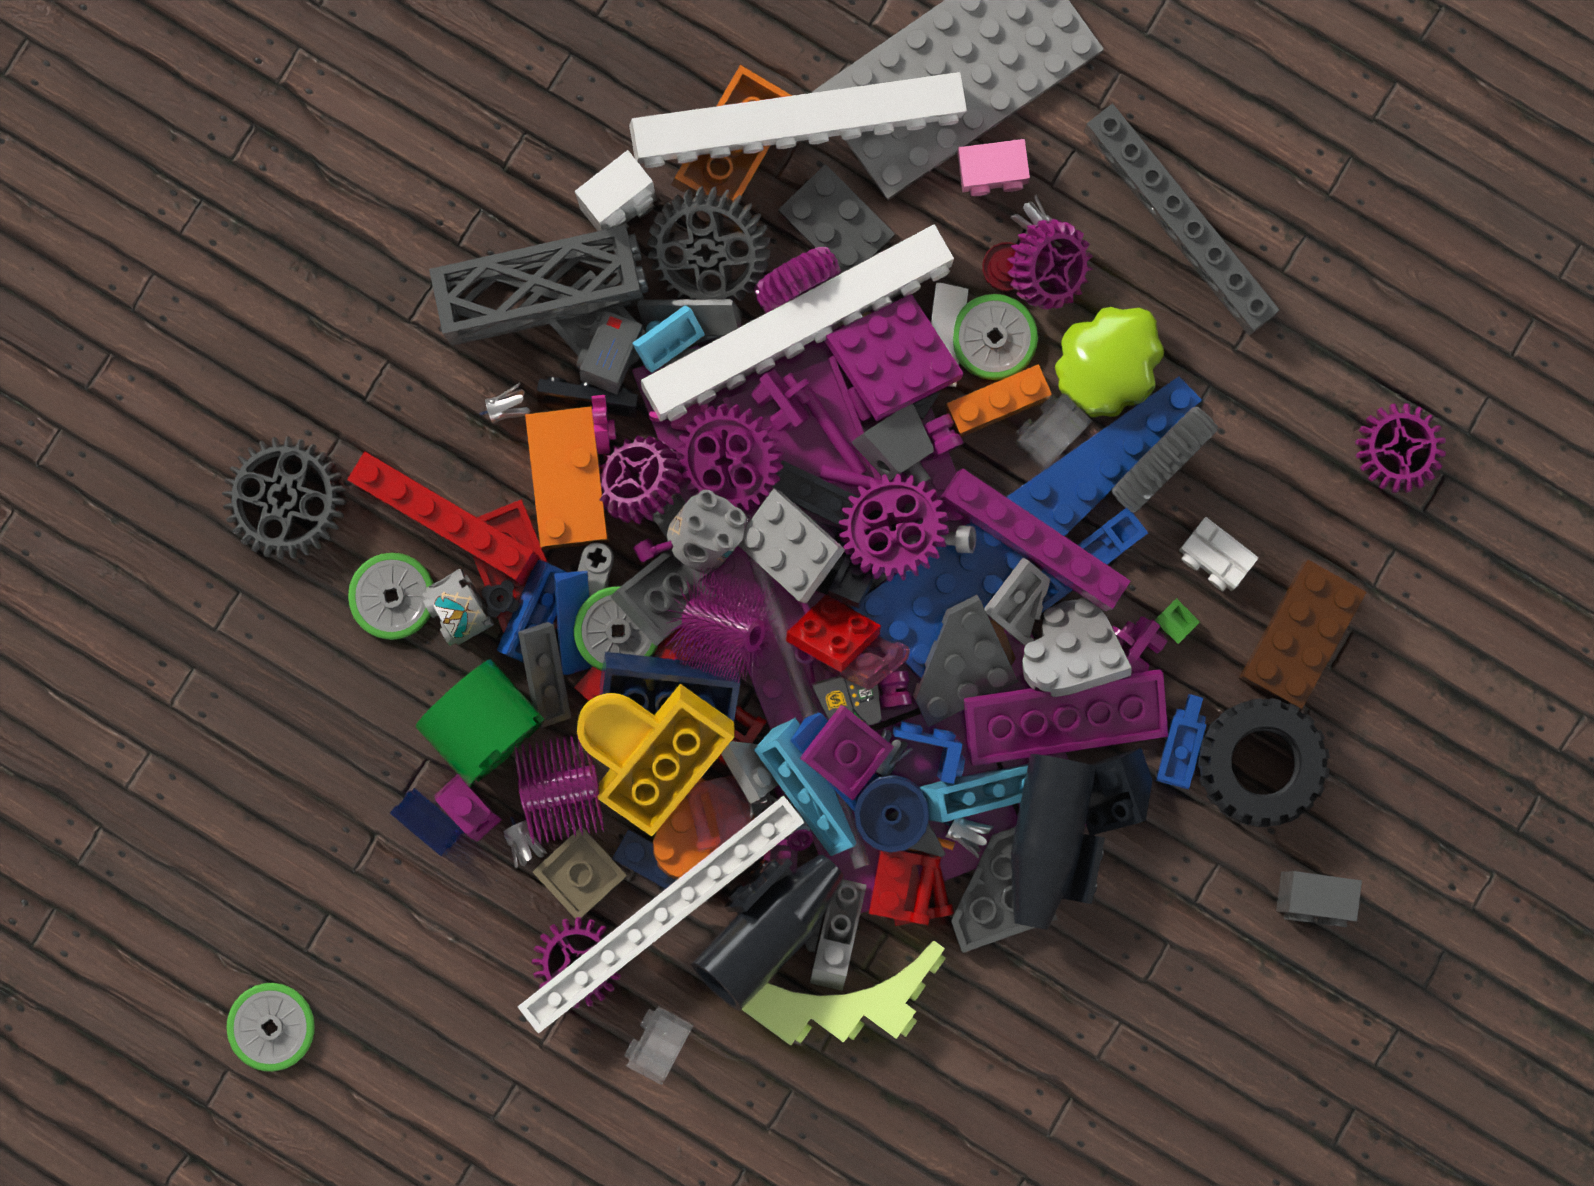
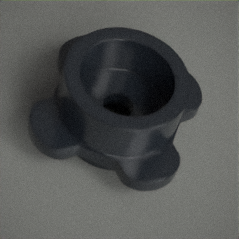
[482,580,519,618]

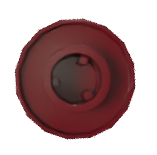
[982,242,1016,292]

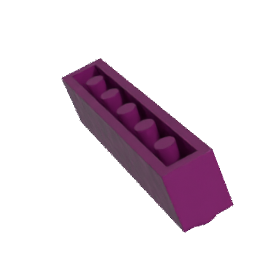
[939,469,1131,611]

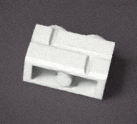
[1179,517,1259,591]

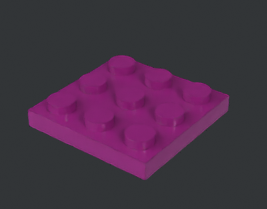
[825,294,963,421]

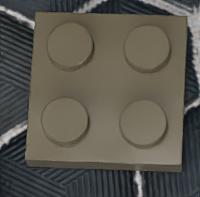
[532,826,628,919]

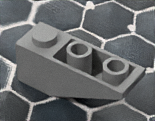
[810,879,866,991]

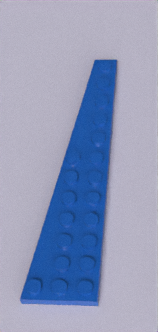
[850,376,1202,679]

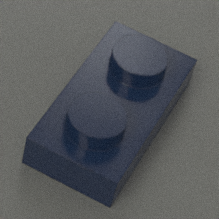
[612,829,677,889]

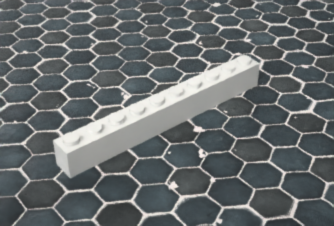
[629,72,967,168]
[641,224,954,422]

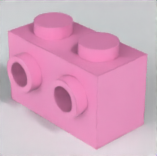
[957,139,1030,196]

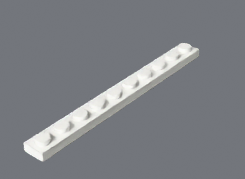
[518,796,805,1034]

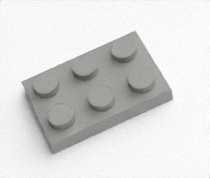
[738,489,845,603]

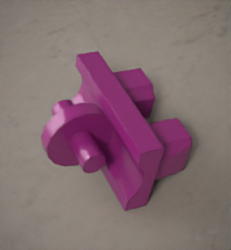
[751,369,811,432]
[1112,616,1168,674]

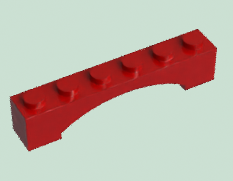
[347,451,540,585]

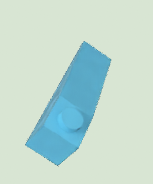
[754,718,857,856]
[920,764,1028,823]

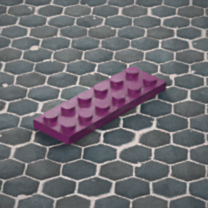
[964,669,1168,766]

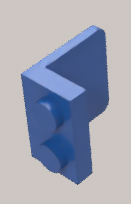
[892,721,965,784]

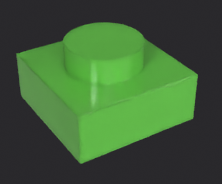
[1155,598,1200,644]

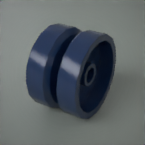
[854,775,929,853]

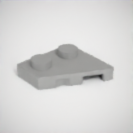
[984,558,1051,646]
[721,741,779,804]

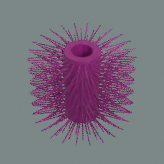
[666,567,781,683]
[515,734,604,845]

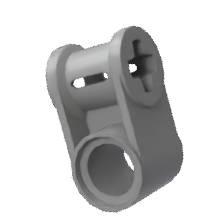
[577,543,614,597]

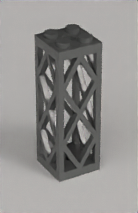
[429,225,649,346]

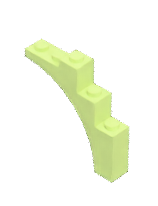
[742,940,946,1046]

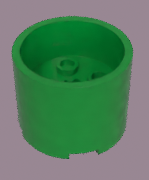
[415,659,545,787]

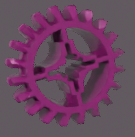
[1007,219,1093,310]
[754,247,841,313]
[1355,403,1446,493]
[599,435,684,524]
[532,917,621,1008]

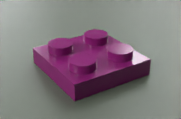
[800,705,894,800]

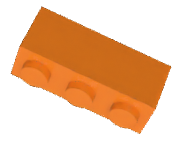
[945,364,1052,437]

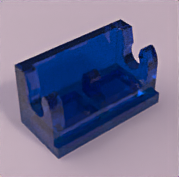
[390,788,464,857]

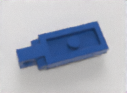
[1155,694,1206,789]

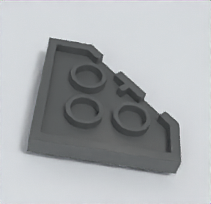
[912,595,1018,727]
[951,827,1058,953]

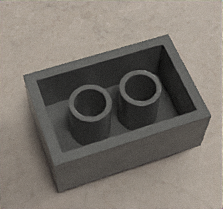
[1276,871,1362,927]

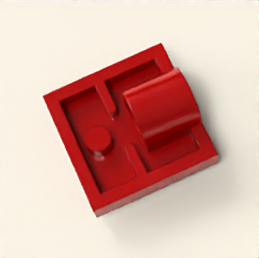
[786,595,881,672]

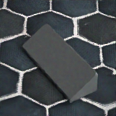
[637,299,742,335]

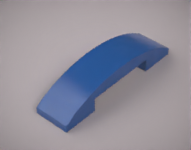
[1041,508,1148,614]

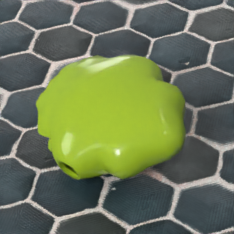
[1055,307,1164,418]

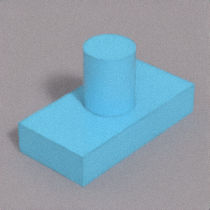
[632,305,705,373]

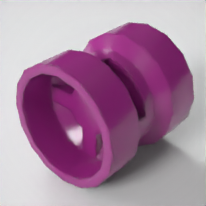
[923,413,964,458]
[877,671,913,709]

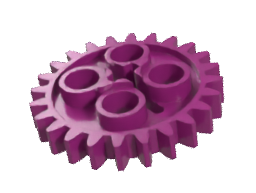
[676,403,783,510]
[839,474,949,582]

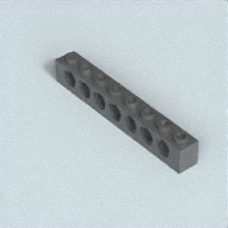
[1084,103,1279,336]

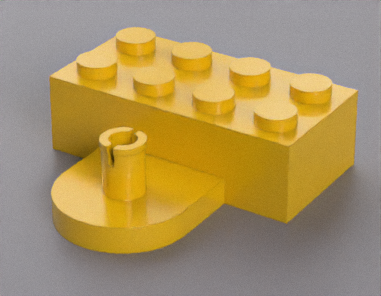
[577,684,734,836]

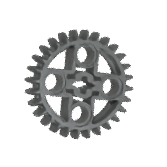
[647,186,771,301]
[1112,407,1218,512]
[222,437,346,560]

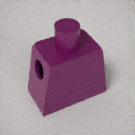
[434,774,502,842]

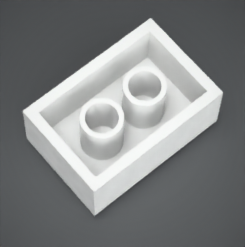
[575,150,657,231]

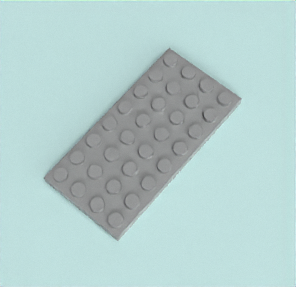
[812,0,1104,201]

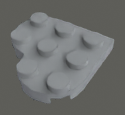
[1022,597,1132,697]

